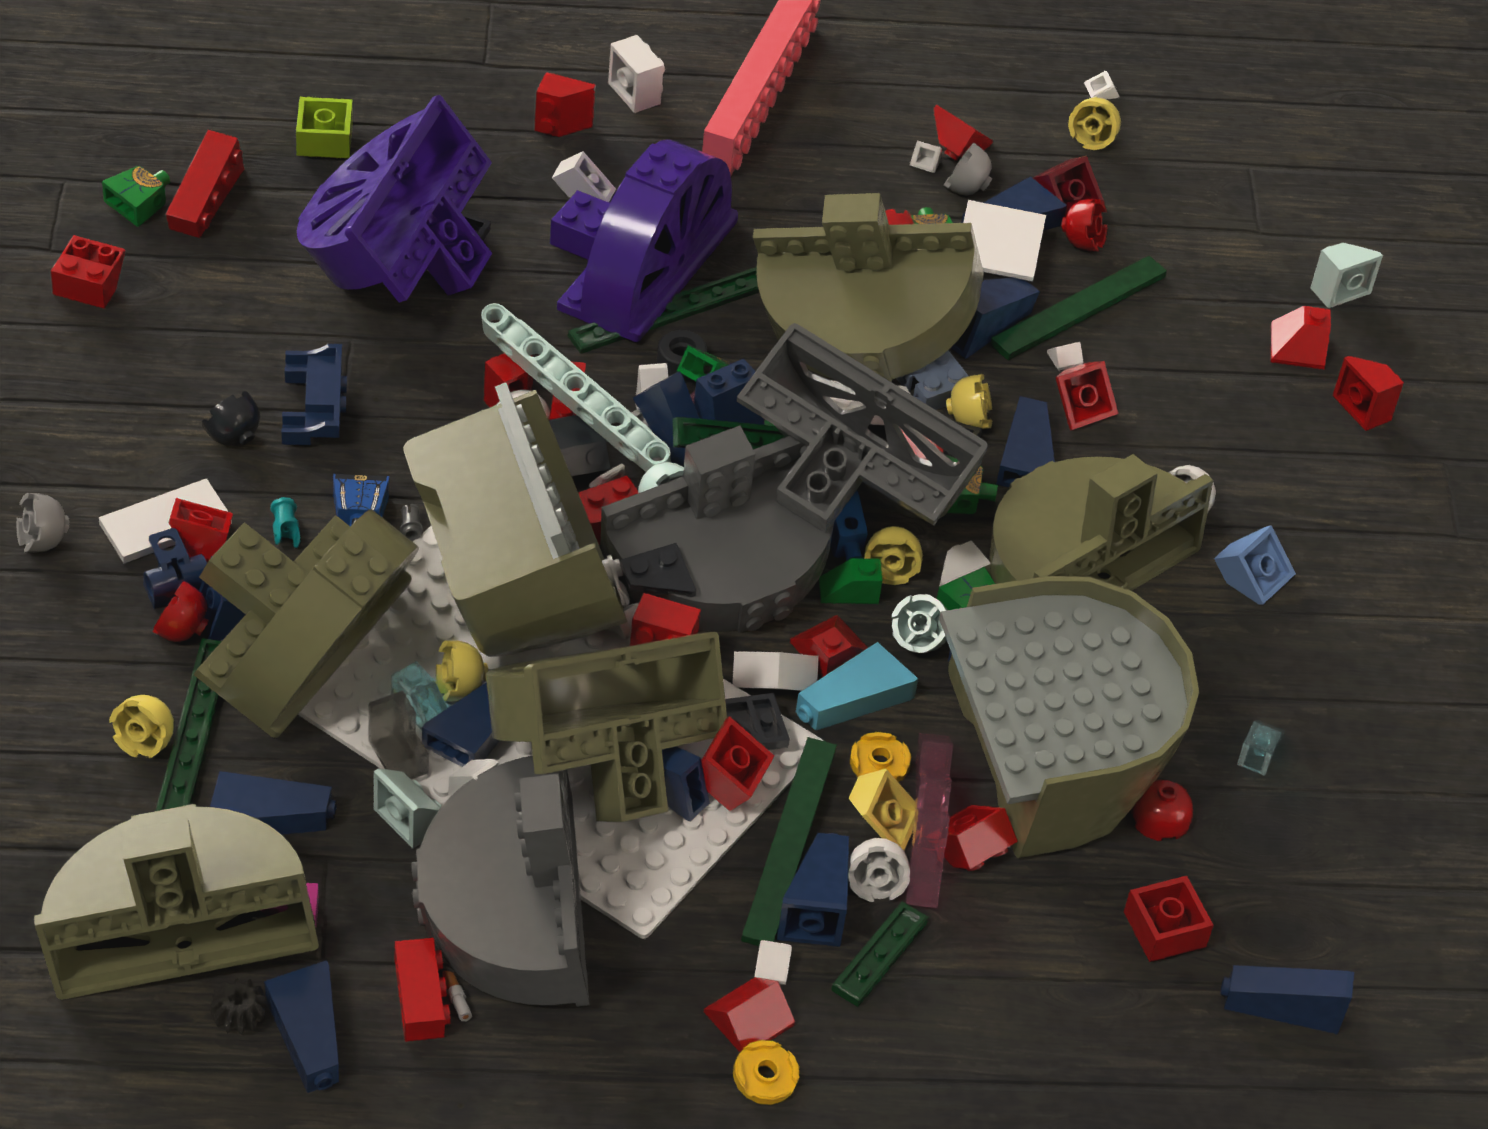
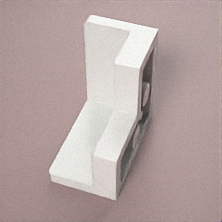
[733,652,819,691]

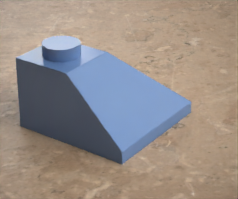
[1214,525,1296,605]

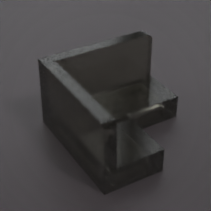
[368,690,429,780]

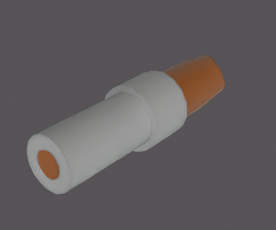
[442,971,472,1021]

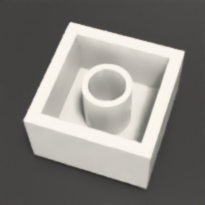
[608,35,665,113]

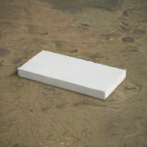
[99,478,232,563]

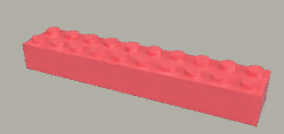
[702,0,821,175]

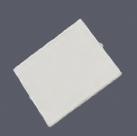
[963,200,1046,281]

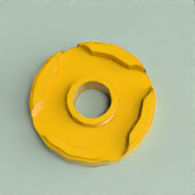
[850,732,911,782]
[733,1040,799,1105]

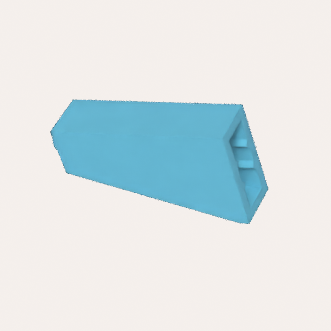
[796,642,918,731]

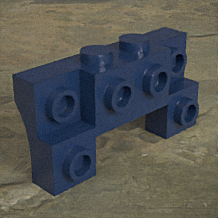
[281,344,347,445]

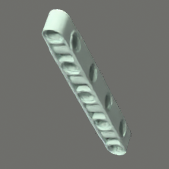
[481,303,671,472]

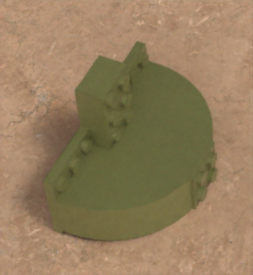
[753,193,984,382]
[989,454,1213,591]
[194,509,419,738]
[486,632,727,822]
[34,804,319,1000]

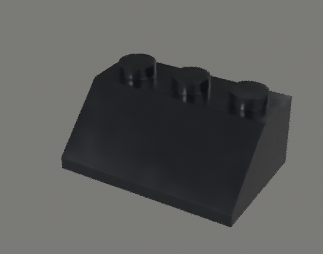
[549,415,610,476]

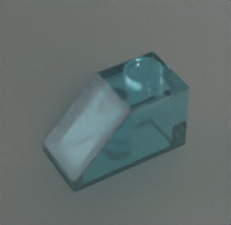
[391,661,447,730]
[1237,719,1285,776]

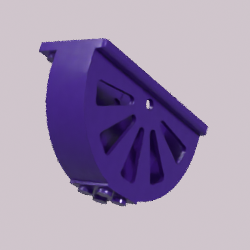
[297,95,492,302]
[550,139,738,342]

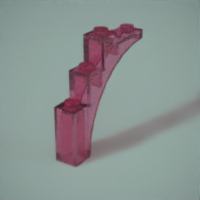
[906,733,953,908]

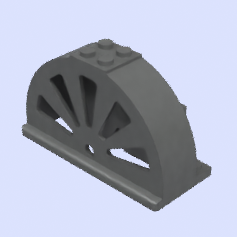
[737,323,988,533]
[600,426,834,633]
[411,756,590,1007]

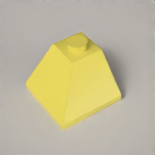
[849,769,922,850]

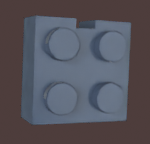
[896,350,968,410]

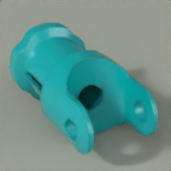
[270,497,300,548]

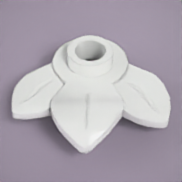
[602,555,630,607]

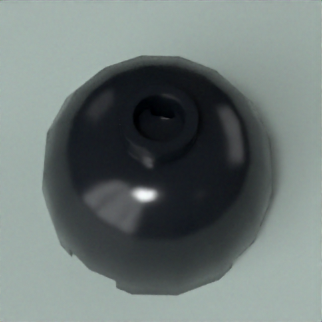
[202,391,260,446]

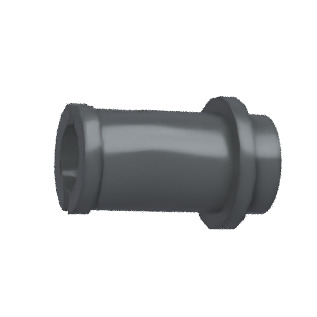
[400,504,423,541]

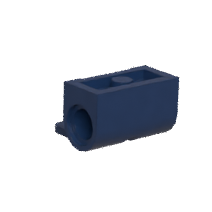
[143,528,207,609]

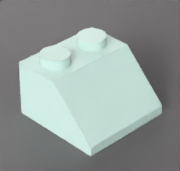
[1310,243,1383,308]
[374,768,441,849]

